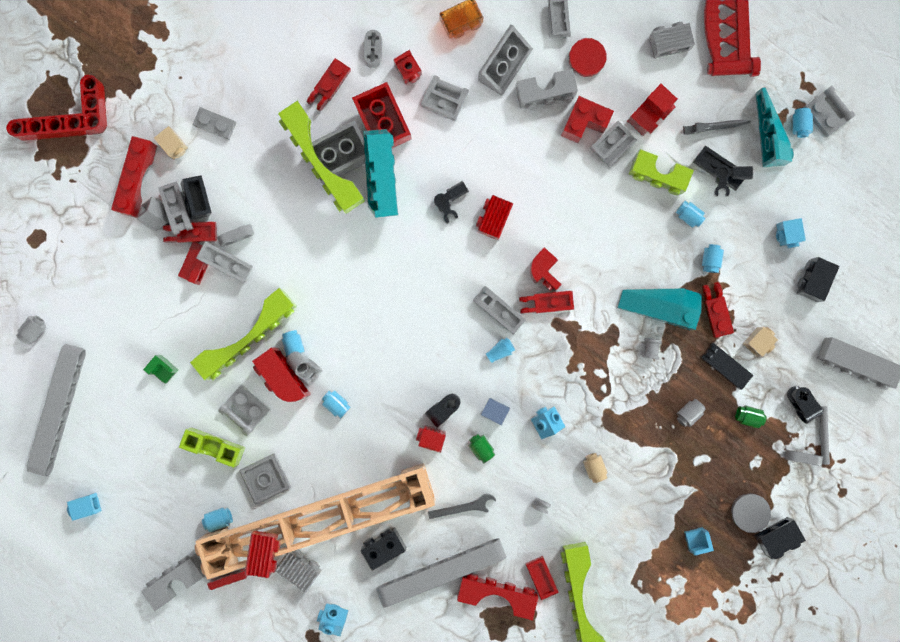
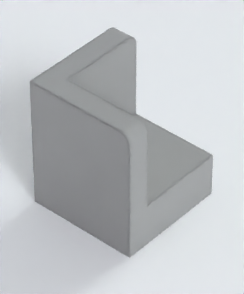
[137,197,168,231]

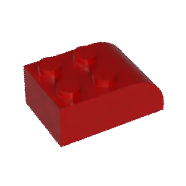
[352,82,412,148]
[252,347,311,402]

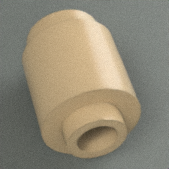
[583,453,608,483]

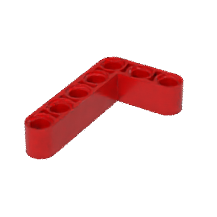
[6,75,107,141]

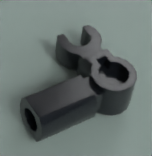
[714,165,753,197]
[434,181,469,224]

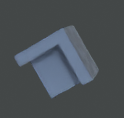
[480,398,510,426]

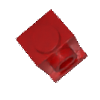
[393,49,422,84]

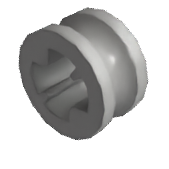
[532,498,551,514]

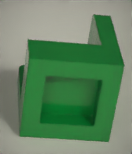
[143,355,179,384]

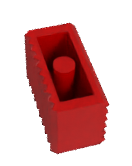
[476,195,514,241]
[416,425,446,453]
[244,531,280,578]

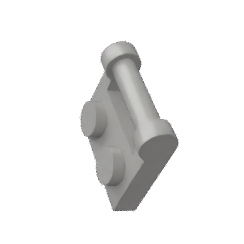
[421,75,469,121]
[803,86,855,137]
[218,385,270,436]

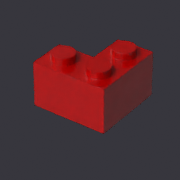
[627,83,678,136]
[561,96,614,143]

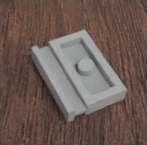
[590,121,637,167]

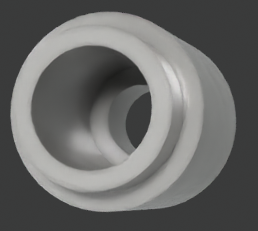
[16,315,46,344]
[676,399,706,427]

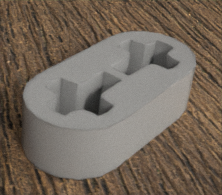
[364,30,382,68]
[217,225,254,247]
[784,450,823,466]

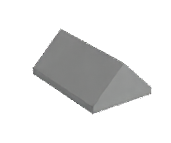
[478,24,533,95]

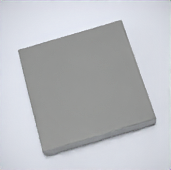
[239,453,291,505]

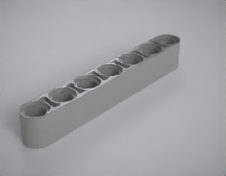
[27,344,86,477]
[376,538,506,608]

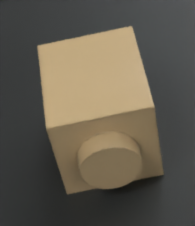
[154,126,188,159]

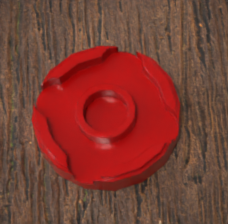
[569,38,607,77]

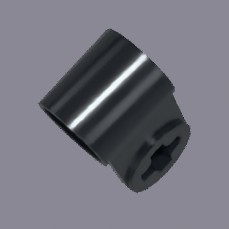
[787,386,823,424]
[425,393,461,428]

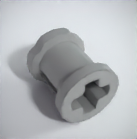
[641,338,662,360]

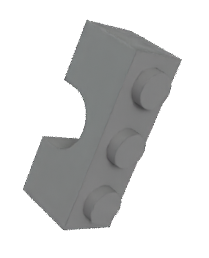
[515,69,578,109]
[142,554,206,611]

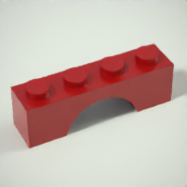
[111,136,158,218]
[457,573,538,620]

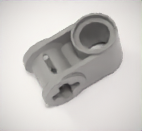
[286,351,323,385]

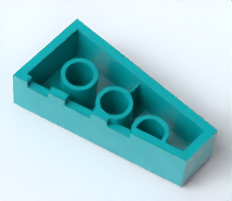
[363,129,398,218]

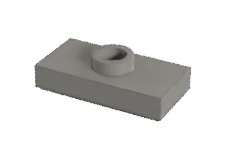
[548,0,571,39]

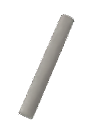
[820,406,830,465]

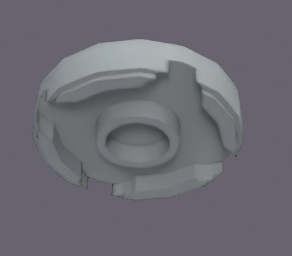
[731,493,771,533]

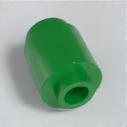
[735,405,767,429]
[468,434,495,464]

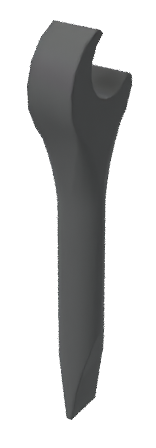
[683,120,751,135]
[428,494,496,519]

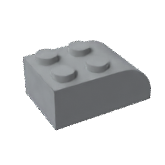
[312,120,365,185]

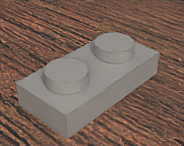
[193,107,236,140]

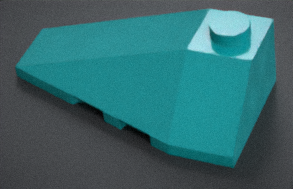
[755,87,794,167]

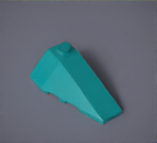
[617,288,702,330]

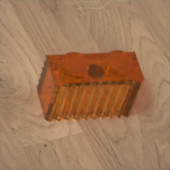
[439,0,484,39]

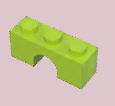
[629,149,694,195]
[179,427,245,468]

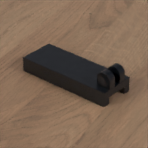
[693,145,744,191]
[700,343,754,390]

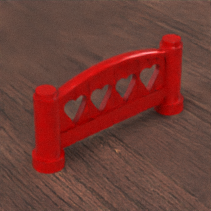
[704,0,761,77]

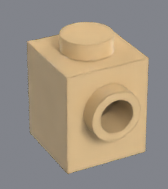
[742,327,778,357]

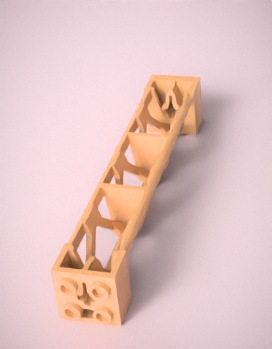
[195,463,436,580]

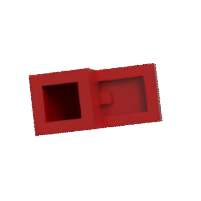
[530,247,562,291]

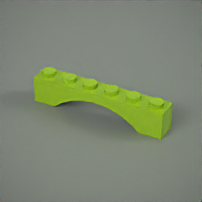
[278,100,365,214]
[190,288,297,380]
[560,542,606,642]

